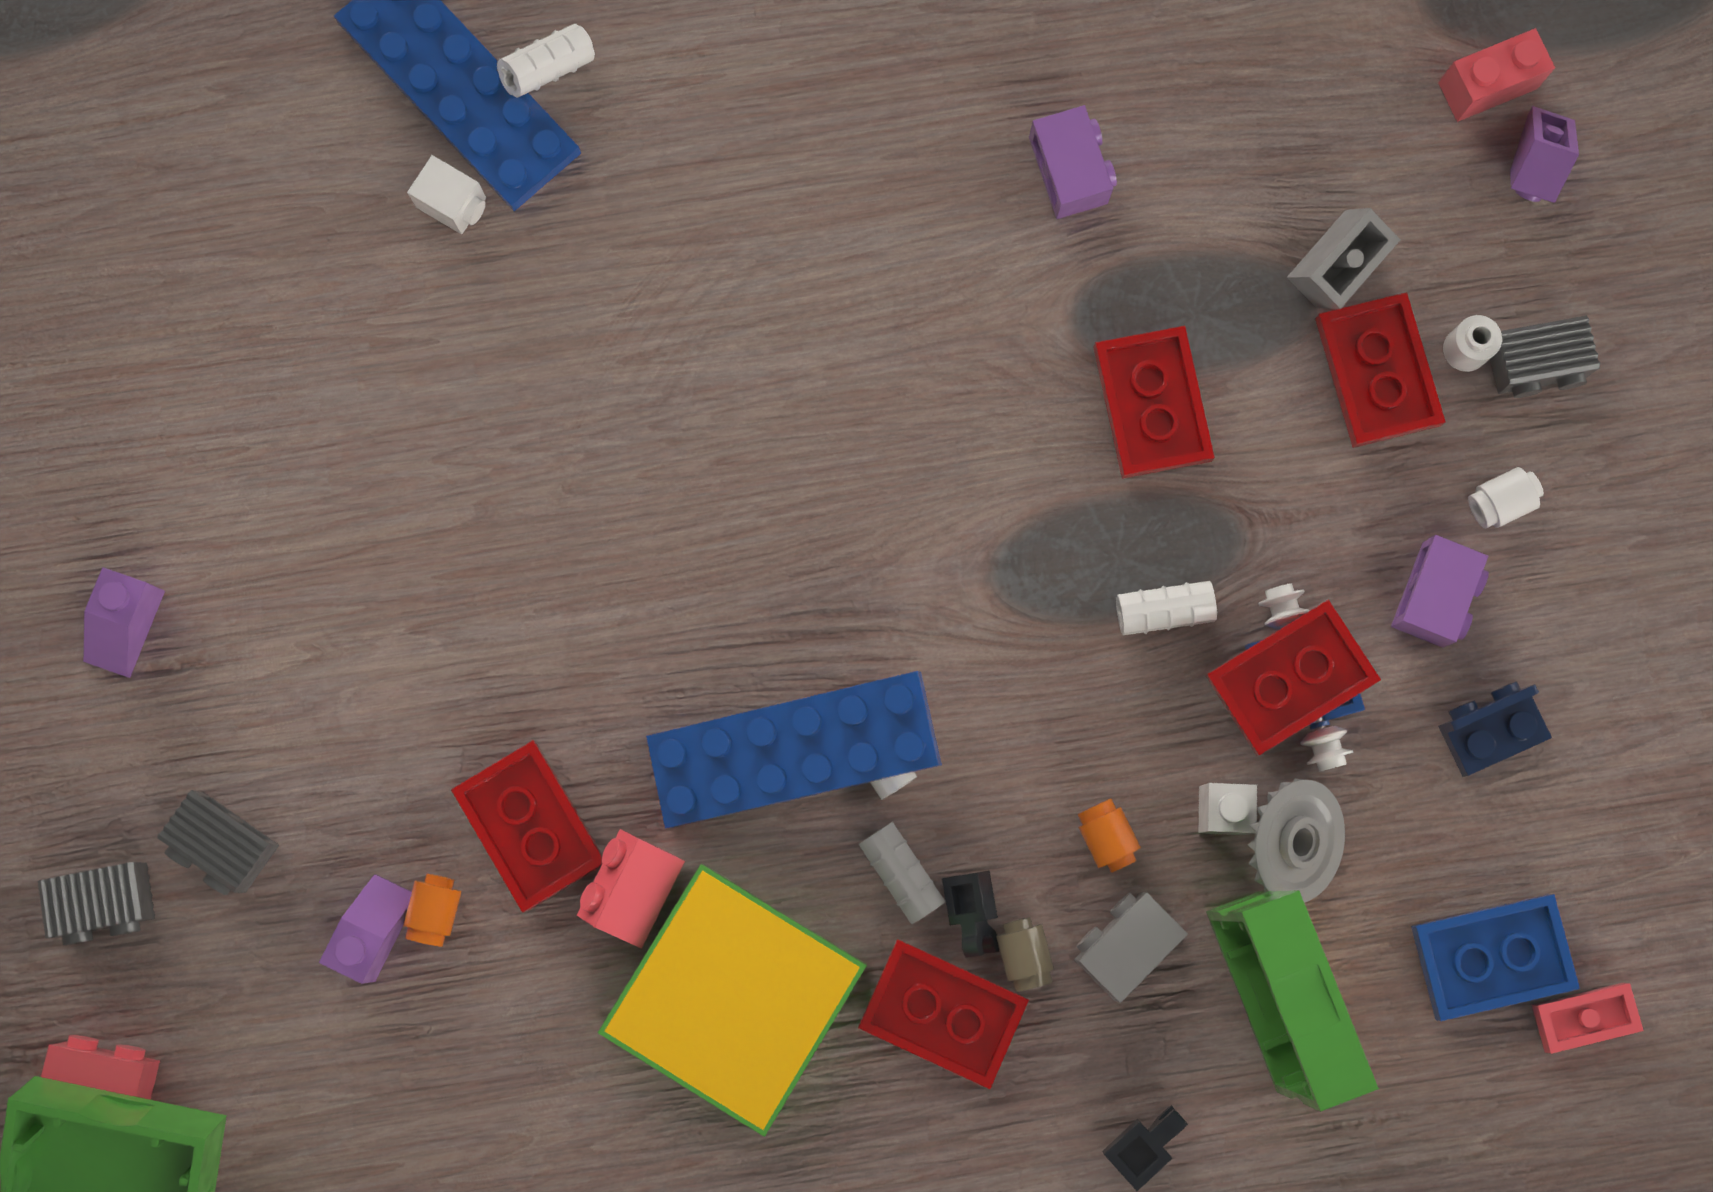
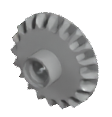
[1247,778,1345,903]

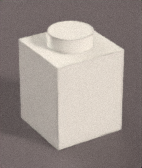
[407,155,486,234]
[1198,783,1257,835]

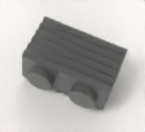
[1490,315,1600,398]
[157,790,279,895]
[38,862,155,946]

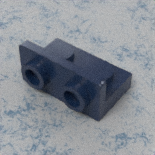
[1438,681,1552,777]

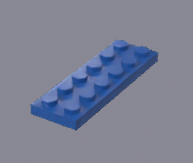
[334,0,581,211]
[646,671,942,829]

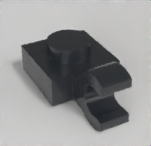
[942,870,999,958]
[1102,1105,1188,1191]

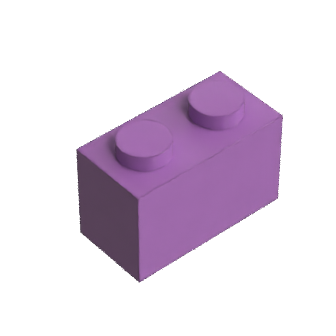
[1029,105,1117,219]
[1391,535,1489,648]

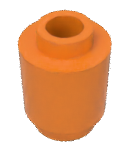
[1077,798,1141,873]
[403,873,462,947]

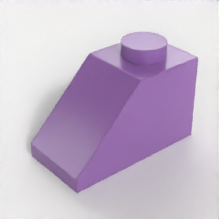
[1510,106,1579,203]
[83,567,165,678]
[319,874,412,984]

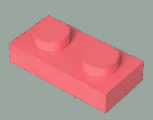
[1532,983,1644,1054]

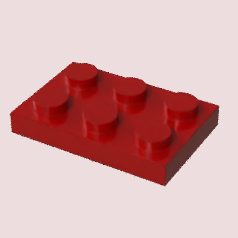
[1315,292,1446,448]
[1093,326,1215,479]
[1205,599,1381,756]
[451,740,603,913]
[858,939,1029,1089]

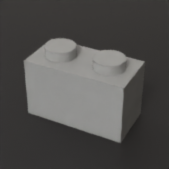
[1286,208,1401,309]
[1074,892,1188,1003]

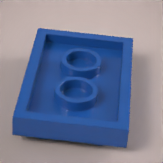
[1411,894,1580,1021]

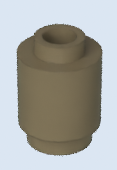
[996,917,1054,992]

